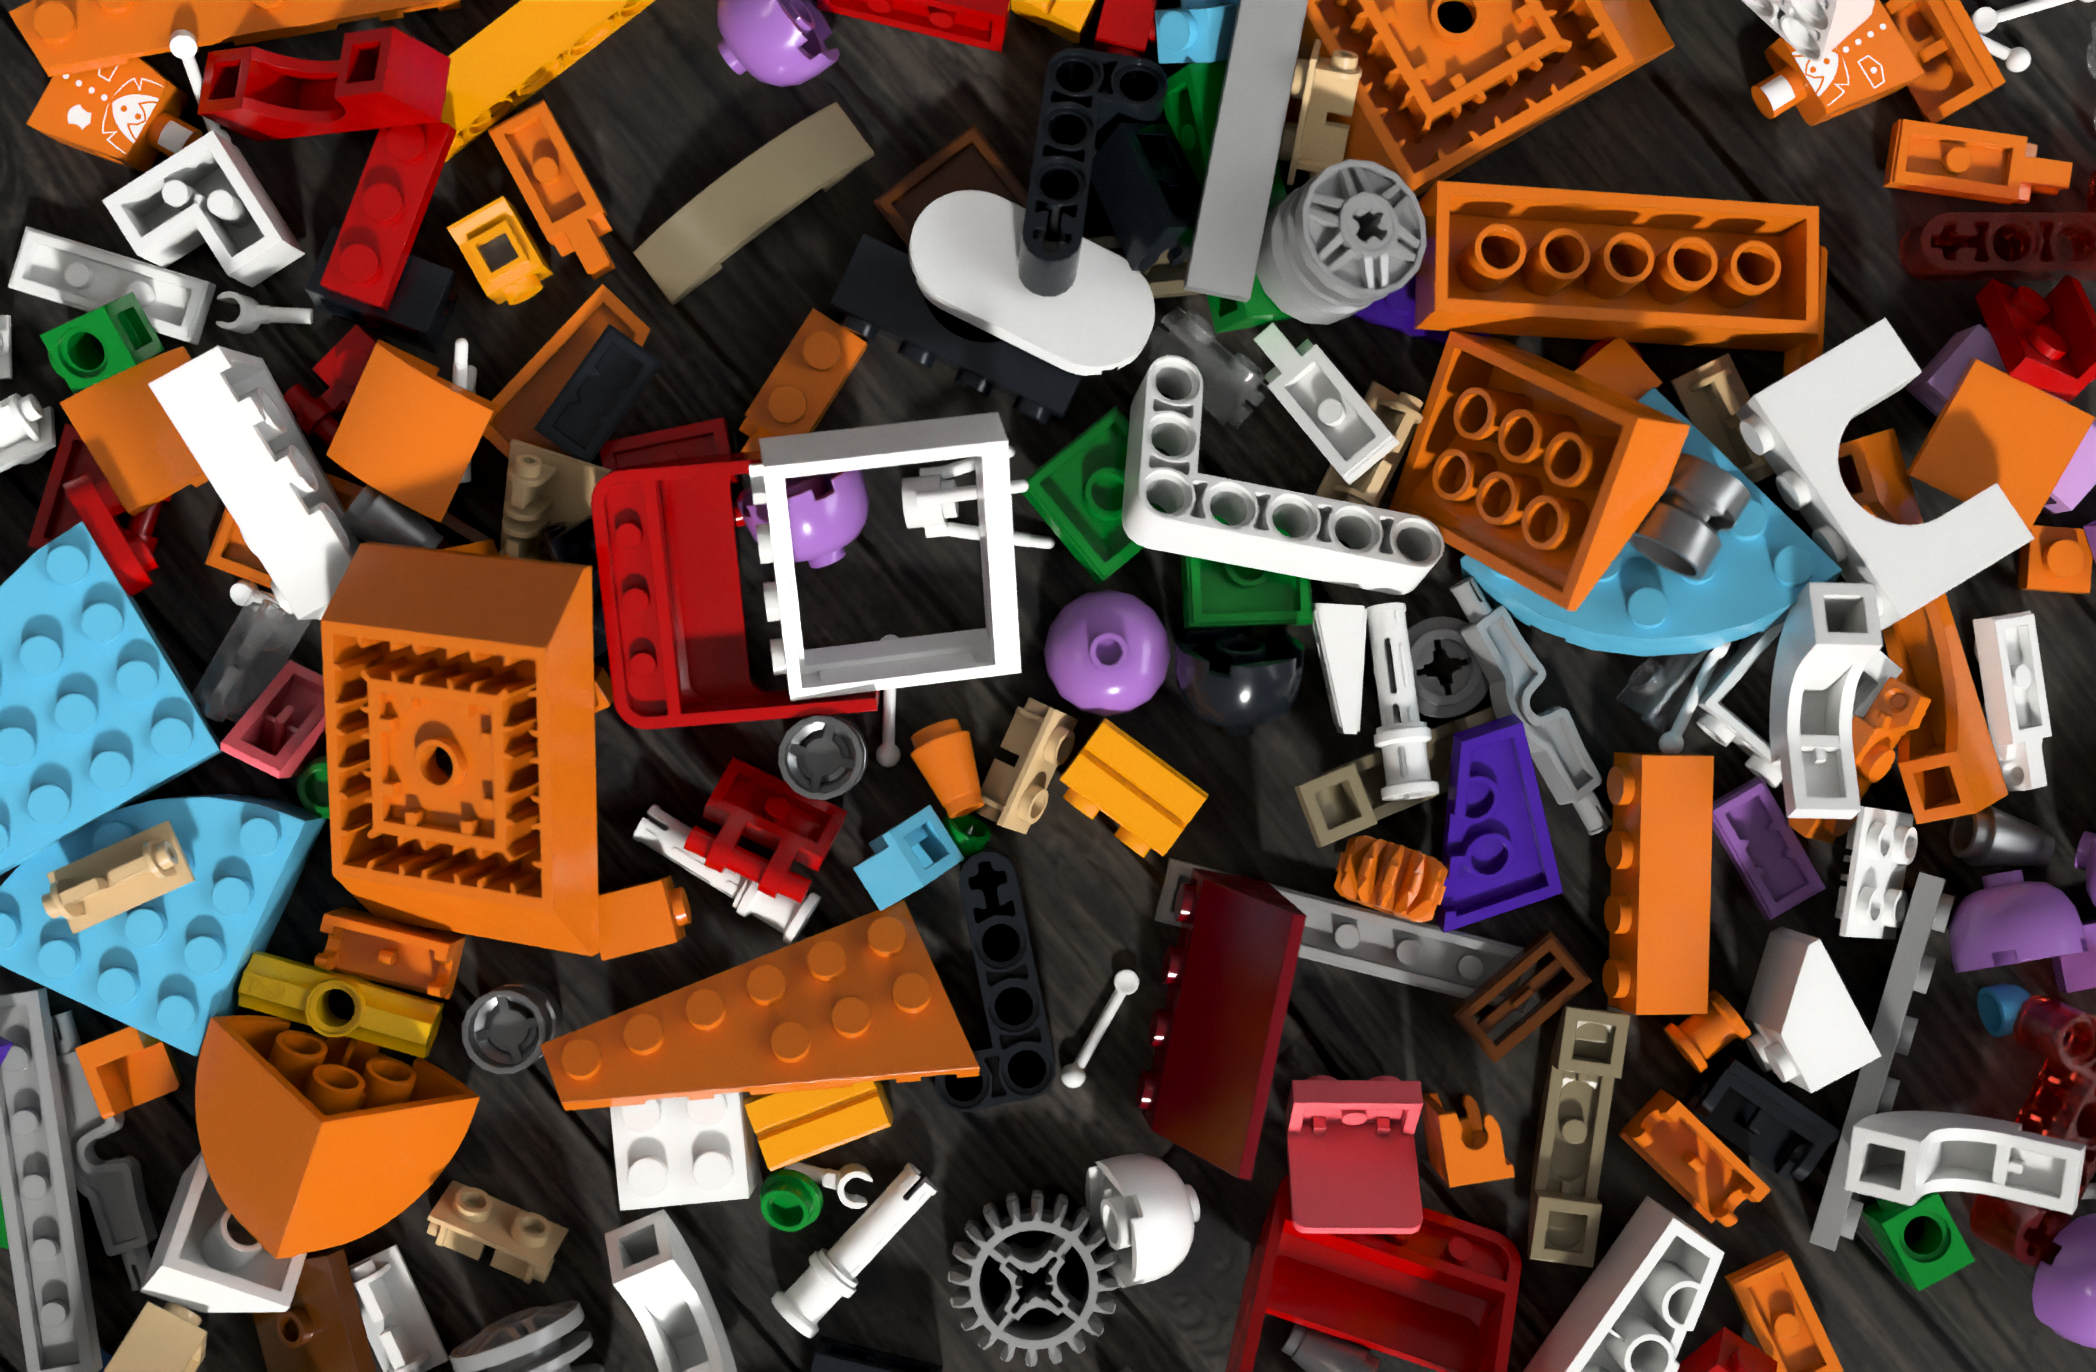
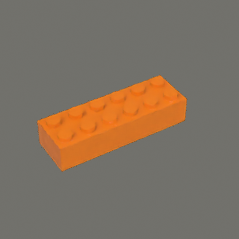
[1415,181,1819,352]

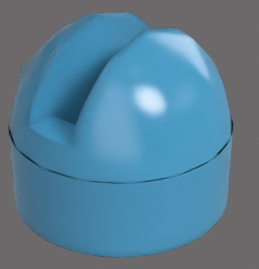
[1977,983,2035,1037]

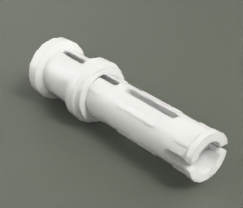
[1366,602,1439,801]
[633,804,821,945]
[771,1163,938,1339]

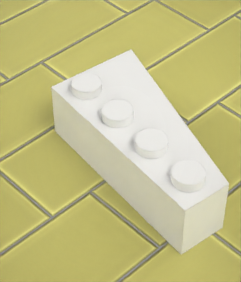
[148,346,363,620]
[1523,1196,1724,1372]

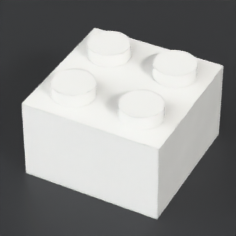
[610,1091,758,1211]

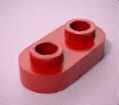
[63,471,159,597]

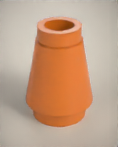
[910,719,985,819]

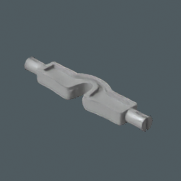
[1450,576,1613,835]
[51,1010,157,1291]

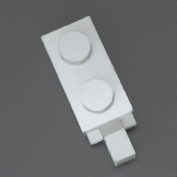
[1254,323,1400,485]
[1973,611,2052,791]

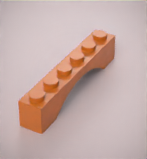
[1838,428,2008,824]

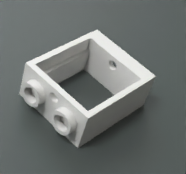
[1695,622,1903,788]

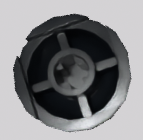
[1175,627,1305,736]

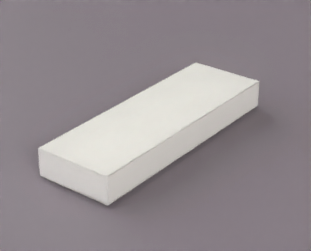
[8,226,216,346]

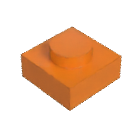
[2017,525,2093,594]

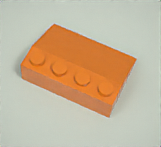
[1389,330,1690,611]

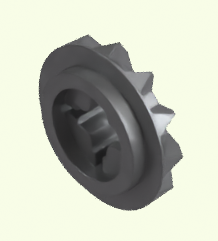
[1392,616,1490,718]

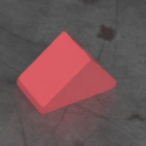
[220,660,326,779]

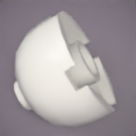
[1085,1153,1200,1288]

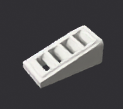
[1312,603,1367,735]

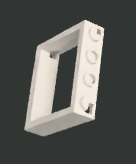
[749,412,1022,701]

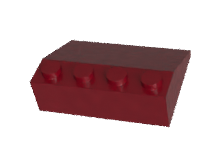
[1136,868,1307,1180]

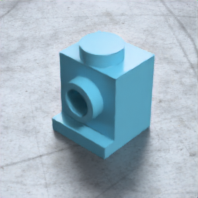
[1155,0,1239,64]
[853,805,964,911]

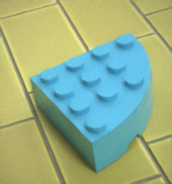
[1460,387,1842,656]
[0,521,223,875]
[0,794,327,1056]

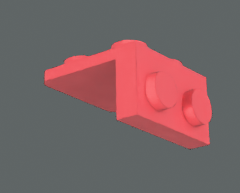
[1284,1075,1423,1234]

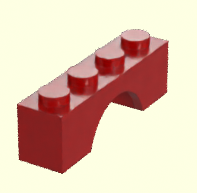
[197,27,451,142]

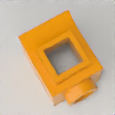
[447,196,553,305]

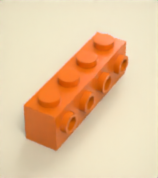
[1602,752,1714,1015]

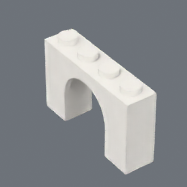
[1736,317,2034,630]

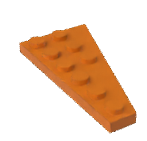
[9,0,461,77]
[540,900,980,1111]

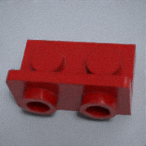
[1975,275,2096,403]

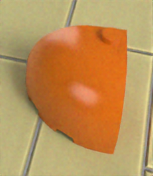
[195,1015,480,1259]

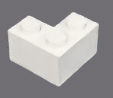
[102,130,305,288]

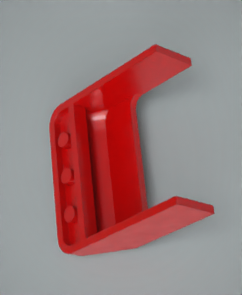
[591,451,880,730]
[1225,1174,1522,1372]

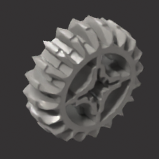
[948,1190,1120,1367]

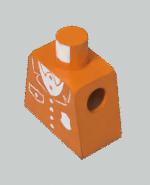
[1751,0,1924,126]
[26,57,203,173]

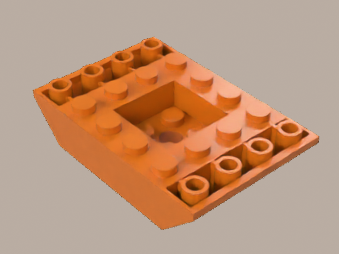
[1283,0,1675,197]
[321,541,600,957]

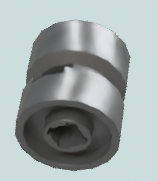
[1628,453,1751,580]
[778,715,868,800]
[462,980,563,1074]

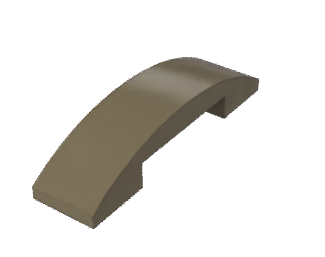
[634,102,875,305]
[1294,705,1497,847]
[1527,1005,1631,1268]

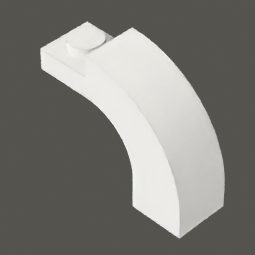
[1769,582,1883,819]
[1845,1111,2086,1215]
[605,1209,737,1372]

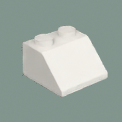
[1744,926,1881,1093]
[140,1150,307,1313]

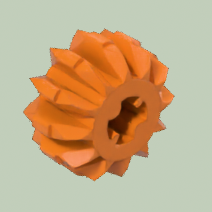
[1334,835,1448,923]

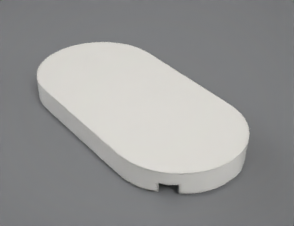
[908,190,1155,376]

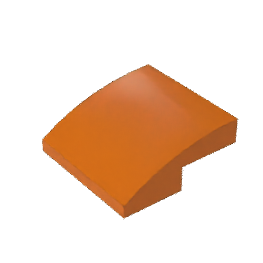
[326,339,497,523]
[60,346,209,516]

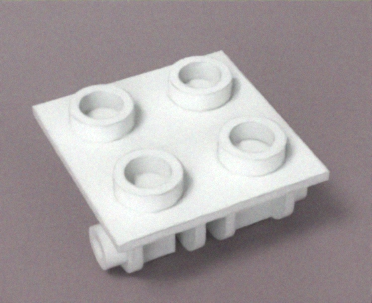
[1835,806,1918,939]

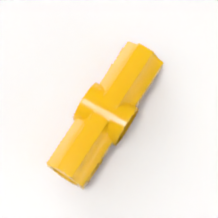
[238,950,444,1059]

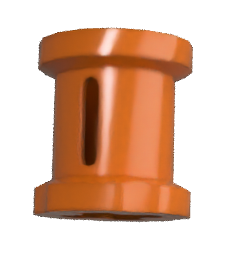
[1663,989,1751,1074]

